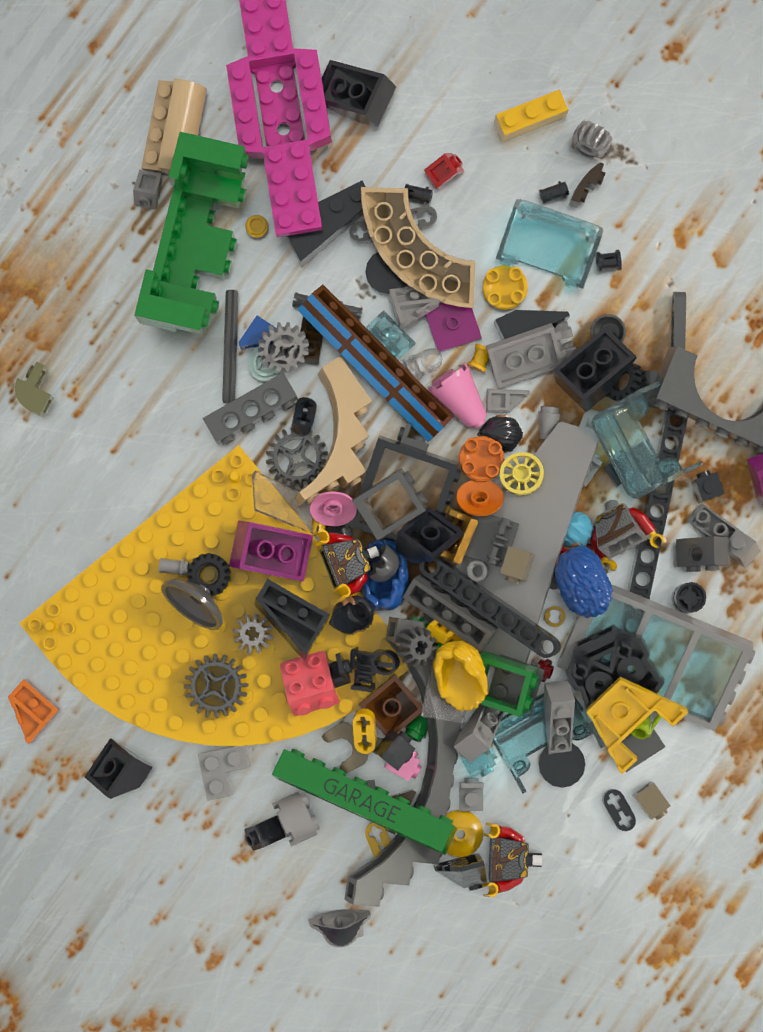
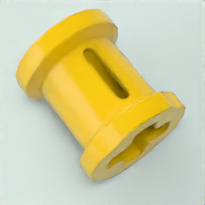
[467,344,489,373]

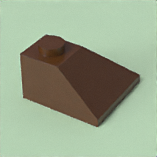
[358,674,425,736]

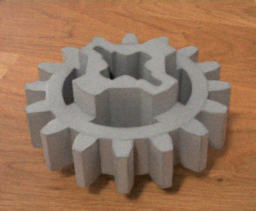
[258,322,309,372]

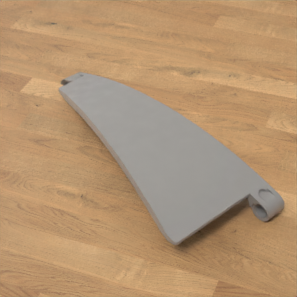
[423,409,610,668]

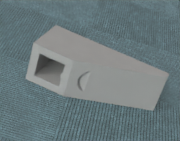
[687,503,760,568]
[544,680,575,754]
[454,695,504,763]

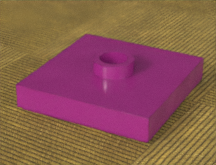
[425,303,482,353]

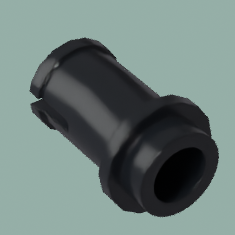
[539,181,569,204]
[405,184,433,205]

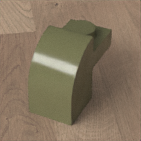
[15,362,54,418]

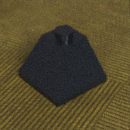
[395,506,464,563]
[85,738,153,799]

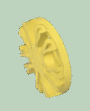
[500,452,544,496]

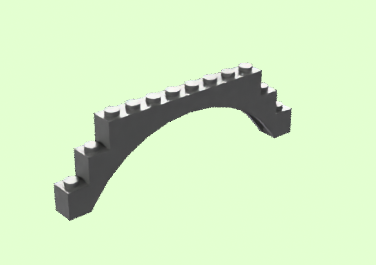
[344,617,465,907]

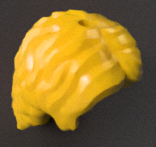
[433,641,488,711]

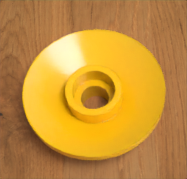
[446,810,483,857]

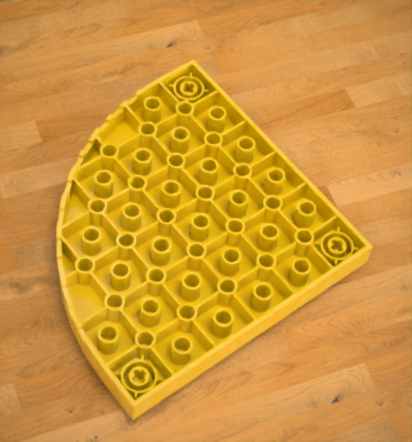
[19,445,409,746]

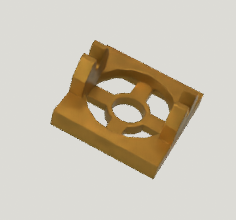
[440,506,478,564]

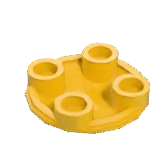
[482,265,528,310]

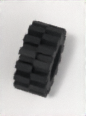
[606,363,647,404]
[187,553,231,596]

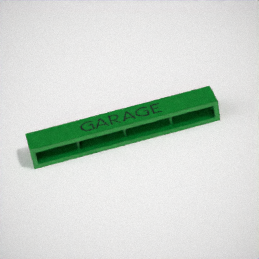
[272,748,457,855]

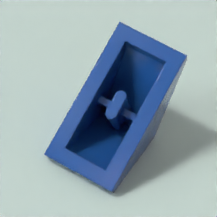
[239,315,276,350]

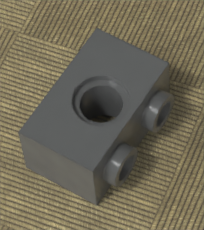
[676,536,729,572]

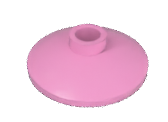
[310,492,357,526]

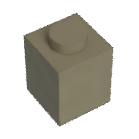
[500,546,534,584]
[632,782,671,820]

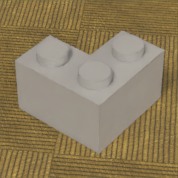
[198,746,251,801]

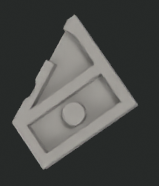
[388,287,440,329]

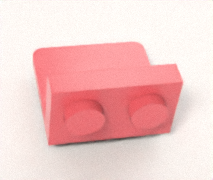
[280,651,340,716]

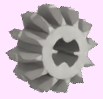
[572,121,613,158]
[233,614,273,654]

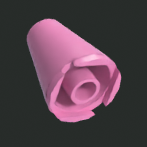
[427,362,487,429]

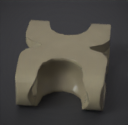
[321,717,384,773]

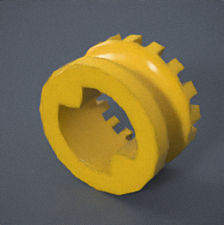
[544,606,566,627]

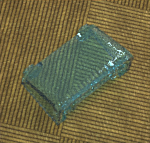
[496,199,603,289]

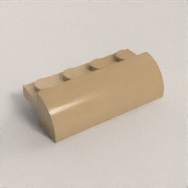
[141,78,207,175]

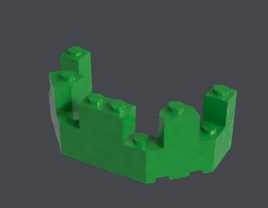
[134,132,249,335]

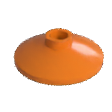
[457,480,504,516]

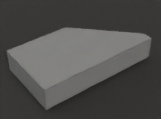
[486,388,530,413]

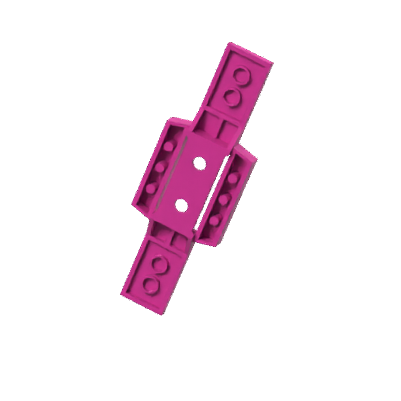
[226,0,332,237]

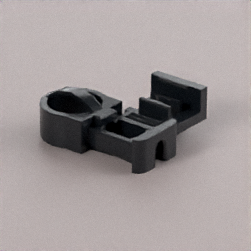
[350,646,400,692]

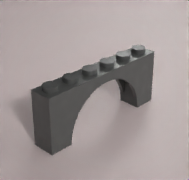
[648,346,763,454]

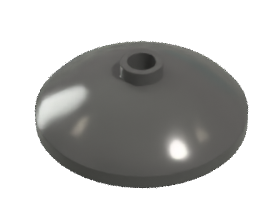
[161,579,223,630]

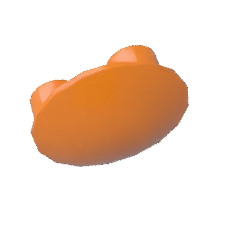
[458,436,505,482]

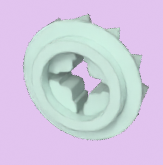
[248,345,284,382]

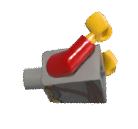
[591,500,666,573]

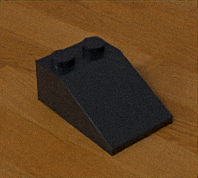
[322,60,396,128]
[553,327,637,412]

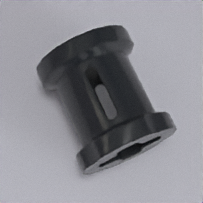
[596,250,622,273]

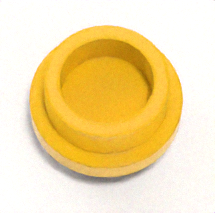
[245,215,268,238]

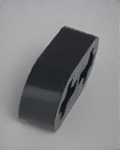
[291,397,317,435]
[602,789,636,831]

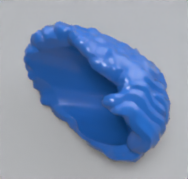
[360,539,409,611]
[554,546,613,618]

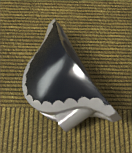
[308,910,371,947]

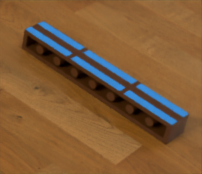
[297,284,454,442]

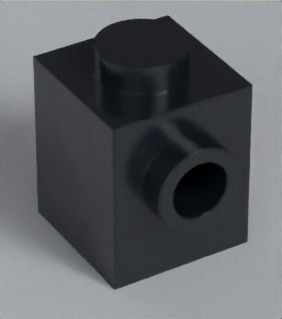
[691,470,725,504]
[374,729,416,771]

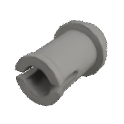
[159,558,190,577]

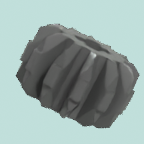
[396,626,438,667]

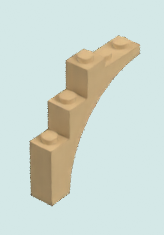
[295,356,372,506]

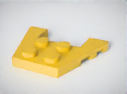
[586,677,688,774]

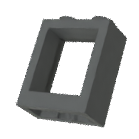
[352,468,428,540]

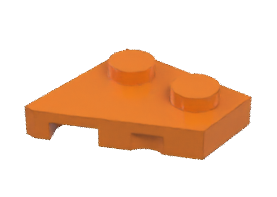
[8,679,60,744]

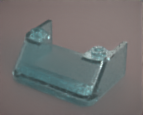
[592,381,703,499]
[492,693,604,794]

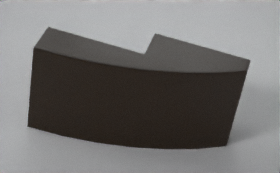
[569,162,606,208]
[297,316,323,365]

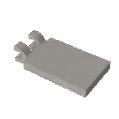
[486,321,577,389]

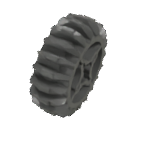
[266,428,328,489]
[184,654,249,718]

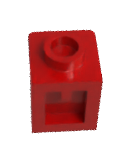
[424,153,464,189]

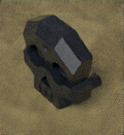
[566,624,664,709]

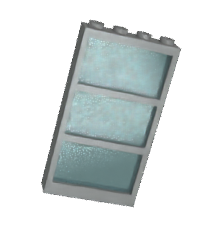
[557,584,755,731]

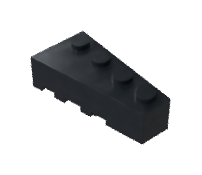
[285,180,366,268]

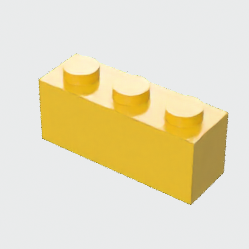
[494,89,568,142]

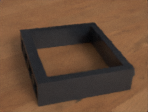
[348,435,462,542]

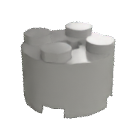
[272,792,320,847]

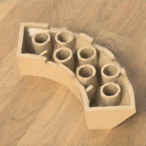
[361,187,475,308]

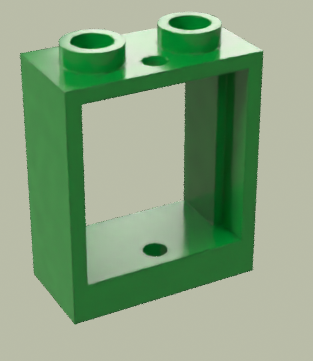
[480,651,539,717]

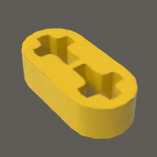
[353,708,377,754]
[365,822,391,858]

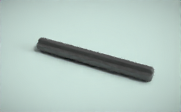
[222,290,238,404]

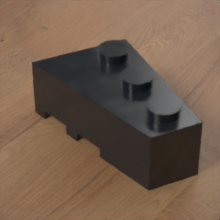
[255,579,330,660]

